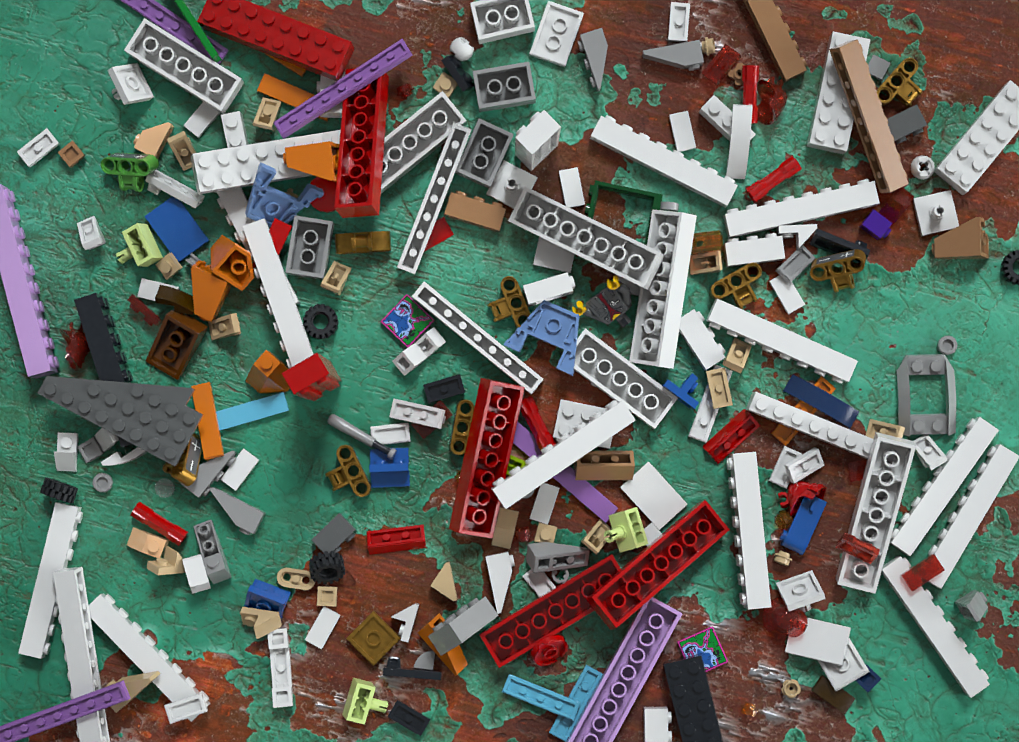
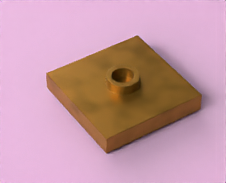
[346,611,401,666]

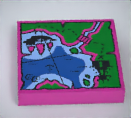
[380,294,435,347]
[677,626,728,672]

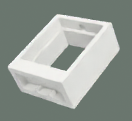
[523,272,575,307]

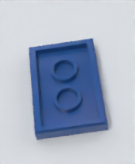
[144,196,209,263]

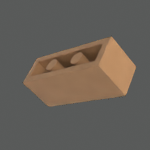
[444,191,506,233]
[574,451,635,480]

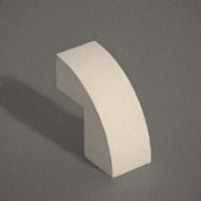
[392,327,446,376]

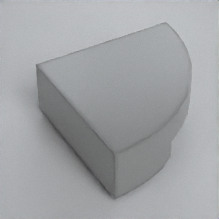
[414,650,435,670]

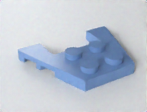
[245,162,324,227]
[504,300,580,376]

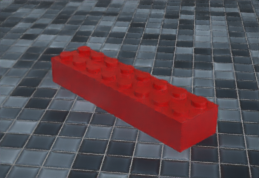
[197,0,355,81]
[335,68,389,218]
[282,353,342,401]
[449,378,525,538]
[586,500,730,630]
[479,554,621,668]

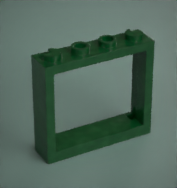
[579,180,663,258]

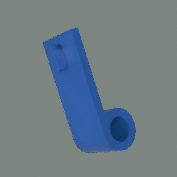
[779,497,827,555]

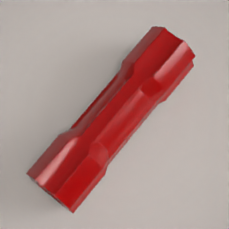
[742,65,759,123]
[745,156,802,203]
[520,396,556,453]
[130,502,189,546]

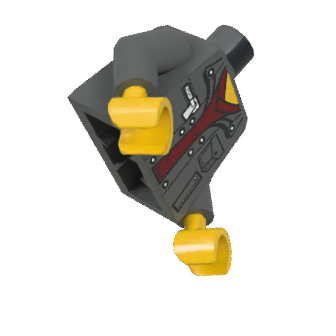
[572,275,632,328]

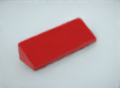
[703,409,760,464]
[366,524,426,555]

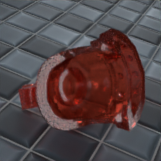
[757,76,787,125]
[59,322,90,371]
[762,597,808,637]

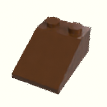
[145,309,208,380]

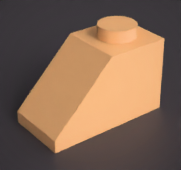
[133,122,174,159]
[127,527,170,558]

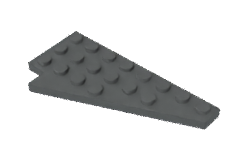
[38,376,203,466]

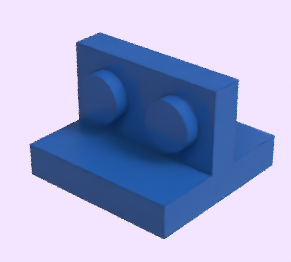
[662,373,699,410]
[369,448,410,488]
[244,579,291,619]

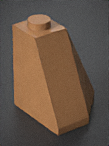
[932,217,989,259]

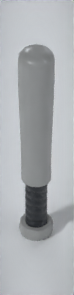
[327,414,397,460]

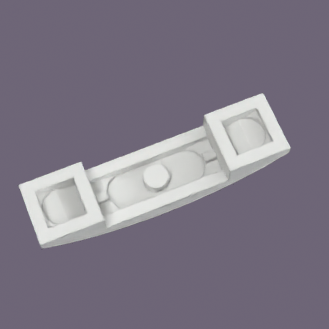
[726,104,753,179]
[101,447,147,466]
[268,628,293,708]

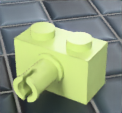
[116,223,163,267]
[604,507,648,552]
[342,678,388,725]

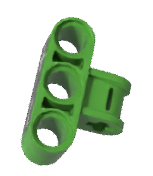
[100,153,159,192]

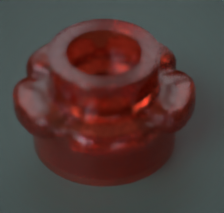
[396,83,415,99]
[514,526,533,542]

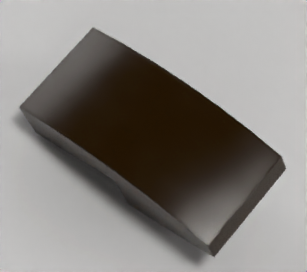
[155,285,194,315]
[811,674,855,714]

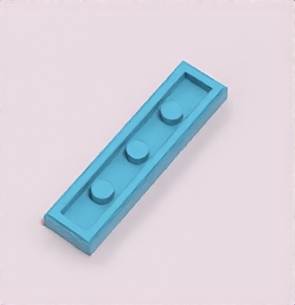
[216,392,289,431]
[549,664,603,742]
[502,674,581,721]

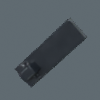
[809,228,870,263]
[383,656,442,680]

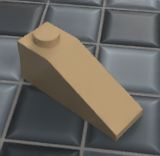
[105,671,160,713]

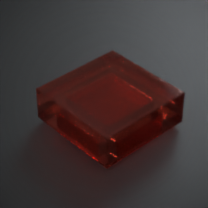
[847,460,867,482]

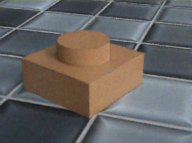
[58,140,85,168]

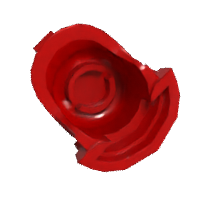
[778,481,827,516]

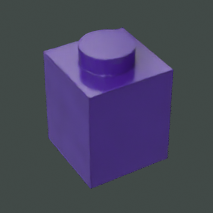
[859,210,892,240]

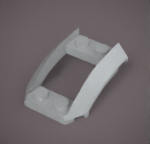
[896,354,956,436]

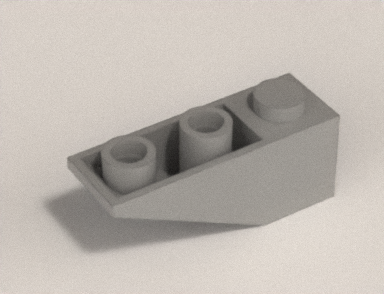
[577,28,608,92]
[181,451,237,498]
[193,520,232,584]

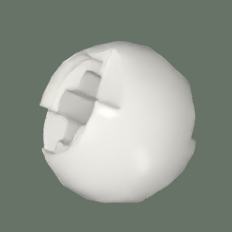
[450,37,474,61]
[911,155,935,180]

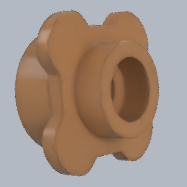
[728,63,744,86]

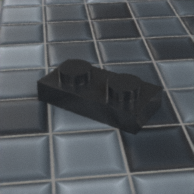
[441,55,475,92]
[423,374,465,403]
[387,699,431,736]

